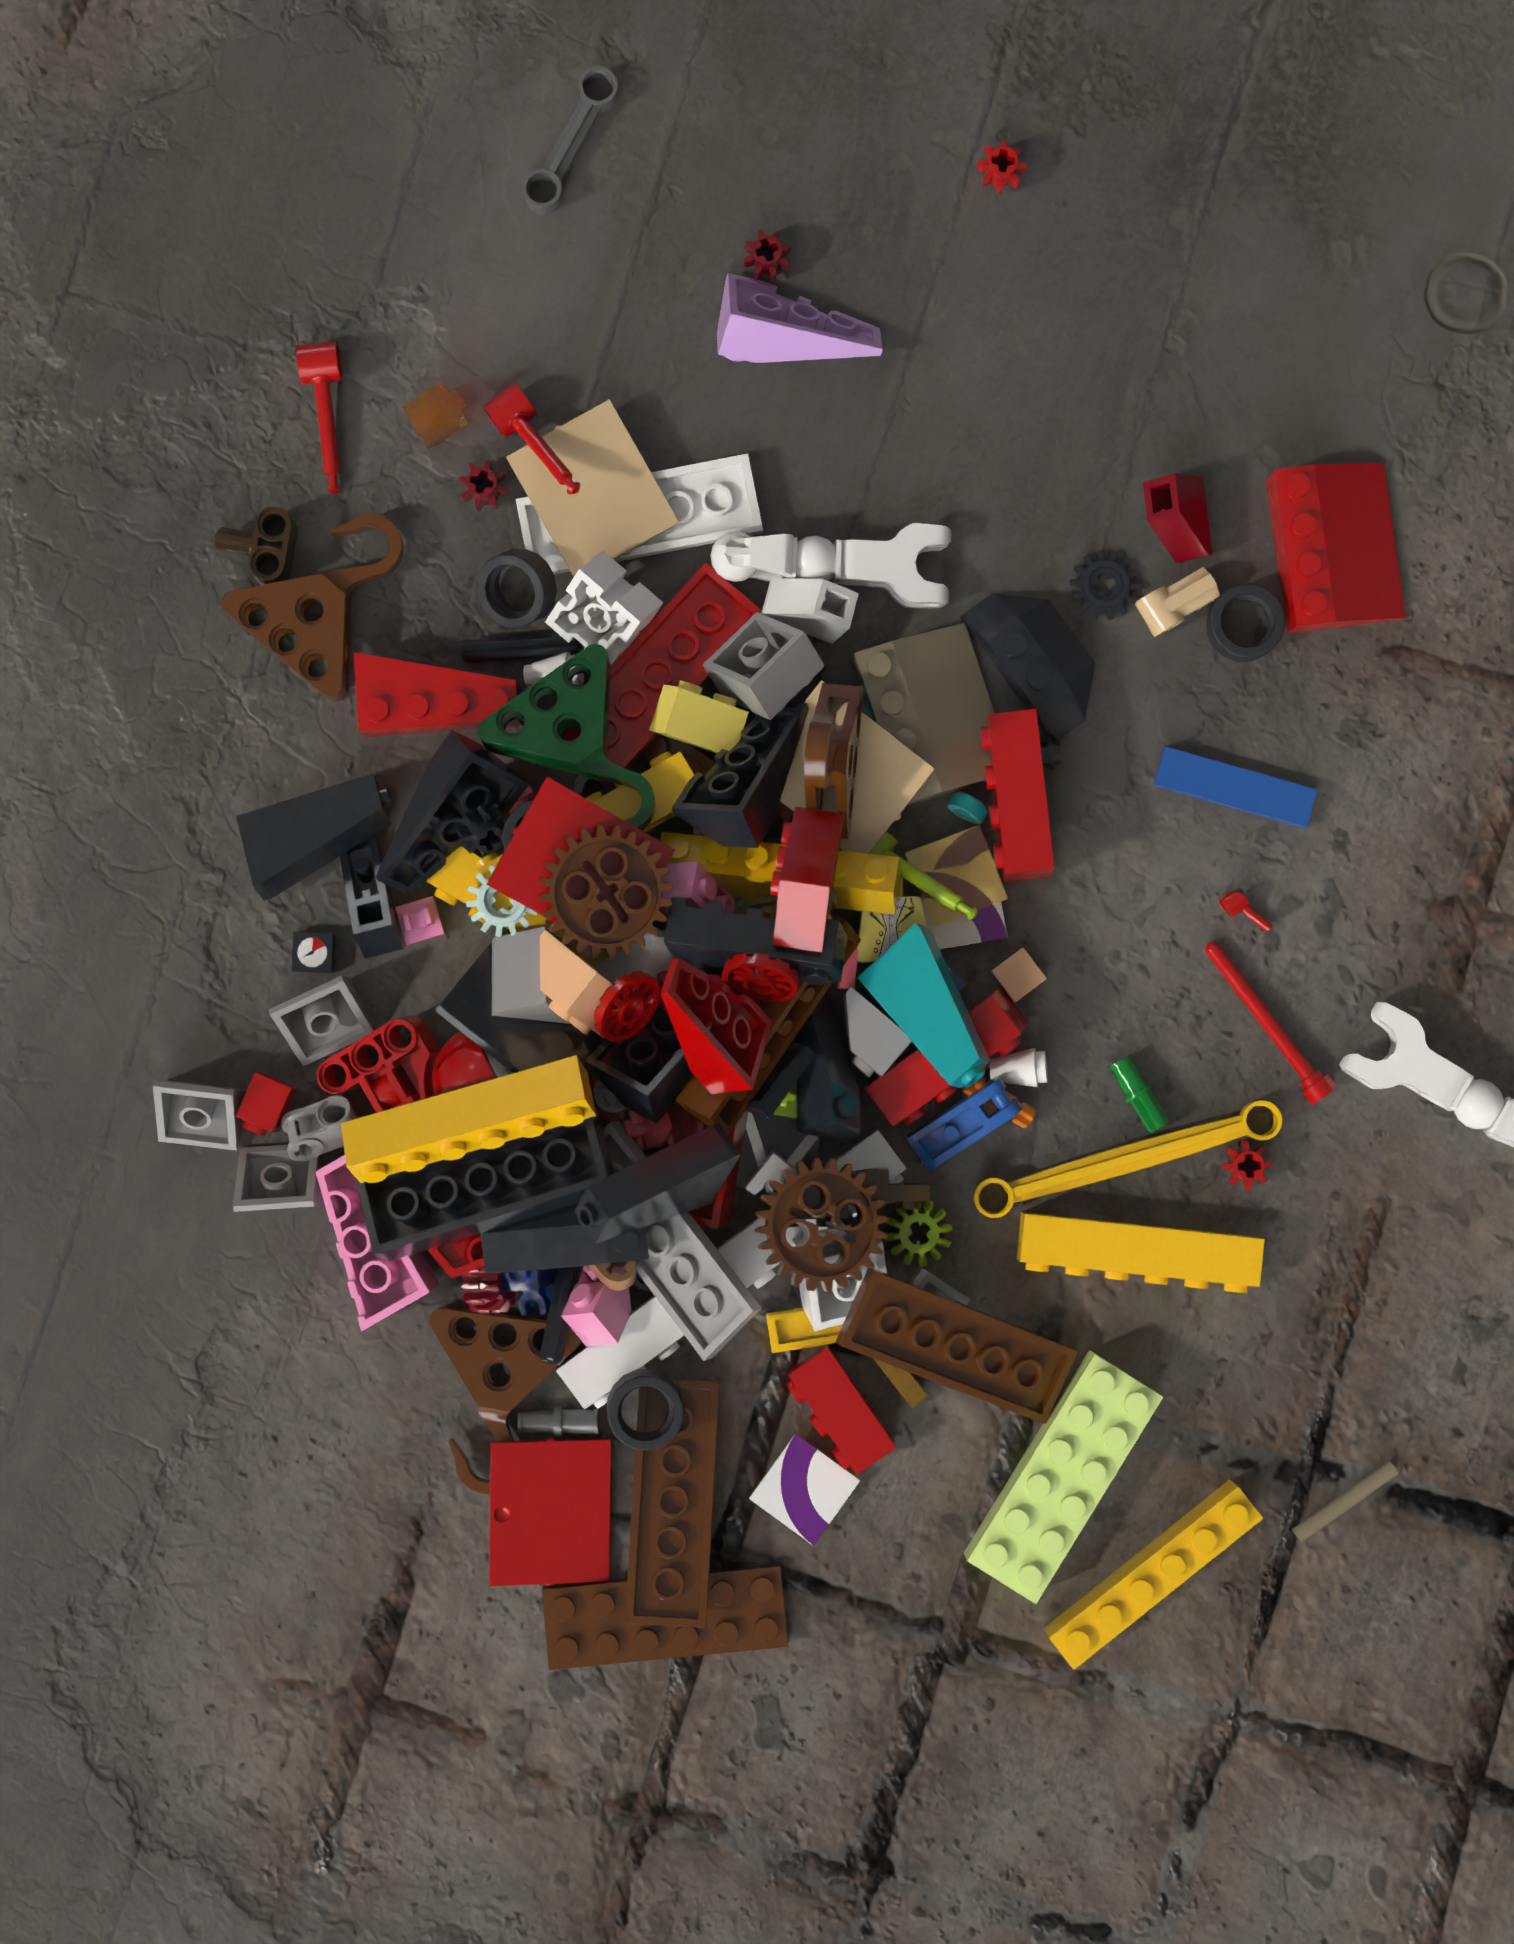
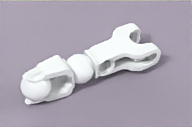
[710,523,952,609]
[1339,1002,1514,1147]

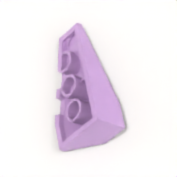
[717,273,883,363]

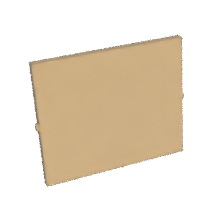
[506,399,679,577]
[780,680,935,854]

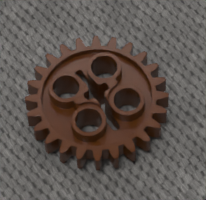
[538,824,673,959]
[754,1158,889,1292]

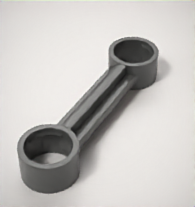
[522,66,619,215]

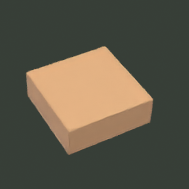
[990,947,1047,1003]

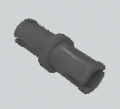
[518,1405,600,1438]

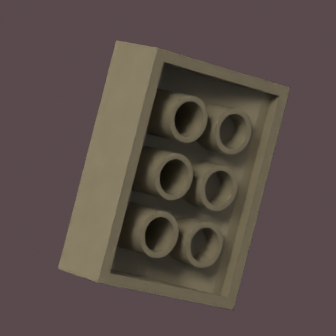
[852,623,995,808]

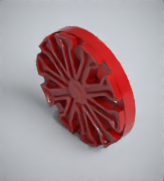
[722,953,799,1003]
[594,970,660,1042]

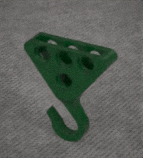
[477,644,656,831]

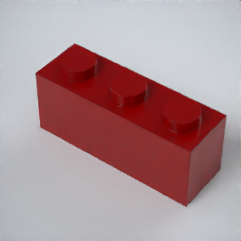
[786,1345,896,1475]

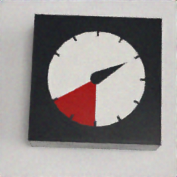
[292,932,335,973]

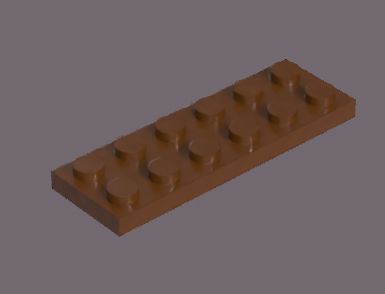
[836,1269,1078,1424]
[625,1379,720,1628]
[542,1564,788,1670]

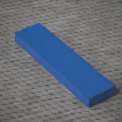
[1153,746,1317,829]

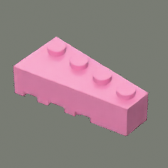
[316,1155,440,1331]

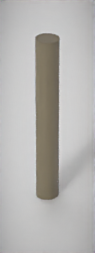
[1292,1461,1399,1543]

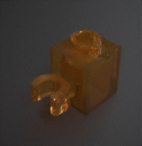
[402,382,468,449]

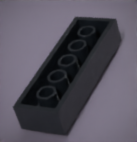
[355,1111,614,1262]

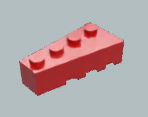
[353,652,522,737]
[980,709,1054,883]
[864,986,1029,1127]

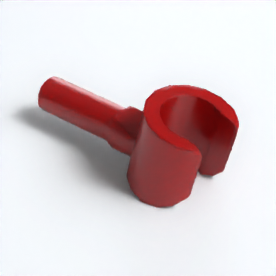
[1219,891,1273,932]

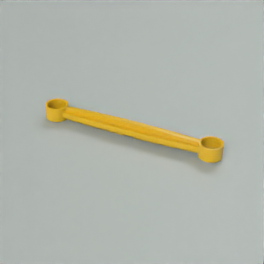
[973,1101,1282,1218]

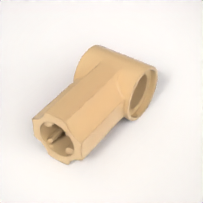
[1135,567,1221,638]

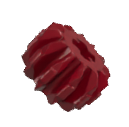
[460,1266,520,1315]

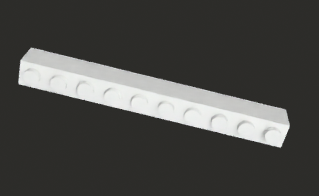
[556,1129,907,1410]

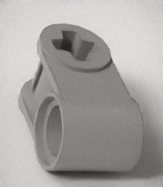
[281,1095,359,1162]

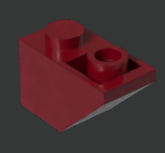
[1143,473,1212,563]

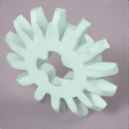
[466,865,537,937]

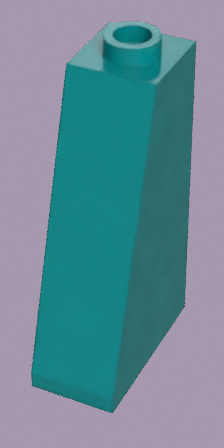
[857,923,990,1088]

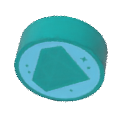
[947,792,988,825]

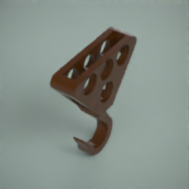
[221,513,404,702]
[804,683,863,839]
[429,1305,582,1494]

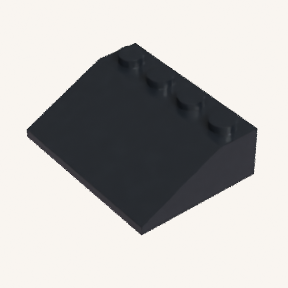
[435,927,606,1080]

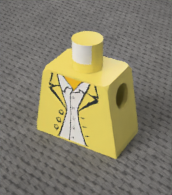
[856,877,926,963]

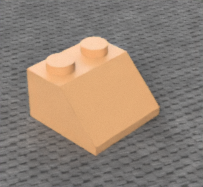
[540,930,615,1038]

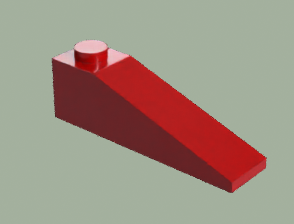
[661,958,772,1094]

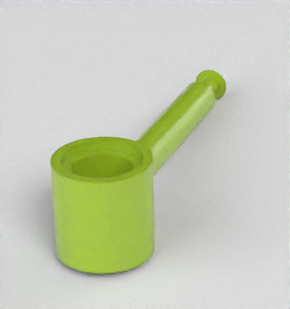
[869,832,978,920]

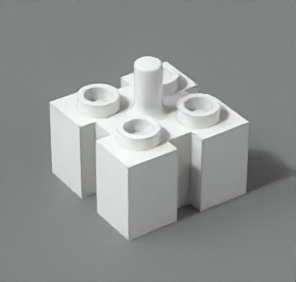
[545,551,663,665]

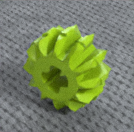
[885,1201,952,1266]

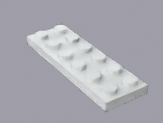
[516,453,763,574]

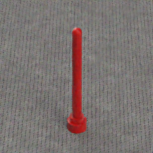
[1205,942,1337,1105]

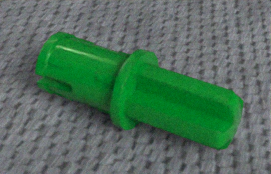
[1108,1055,1169,1133]

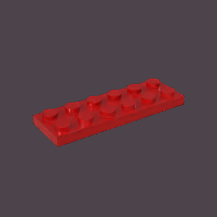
[561,563,762,789]

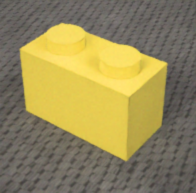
[649,681,749,754]

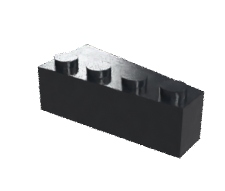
[663,897,848,985]

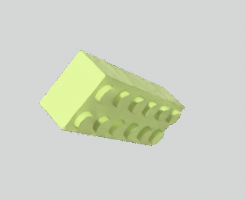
[964,1350,1163,1604]

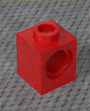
[235,1072,298,1136]

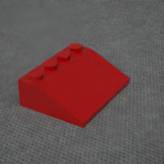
[1266,463,1406,634]

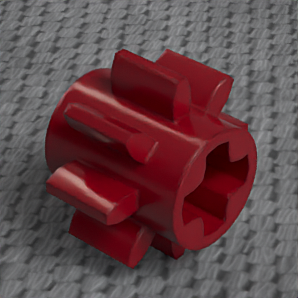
[743,230,791,282]
[459,460,509,512]

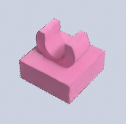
[395,896,446,946]

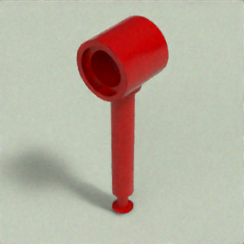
[296,341,343,494]
[482,383,581,495]

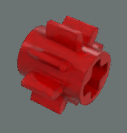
[976,140,1027,194]
[1220,1140,1273,1191]

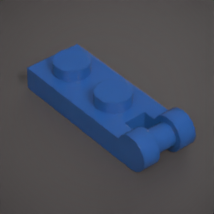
[907,1076,1022,1171]

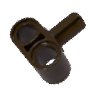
[214,506,298,585]

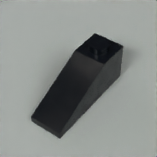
[340,833,403,959]

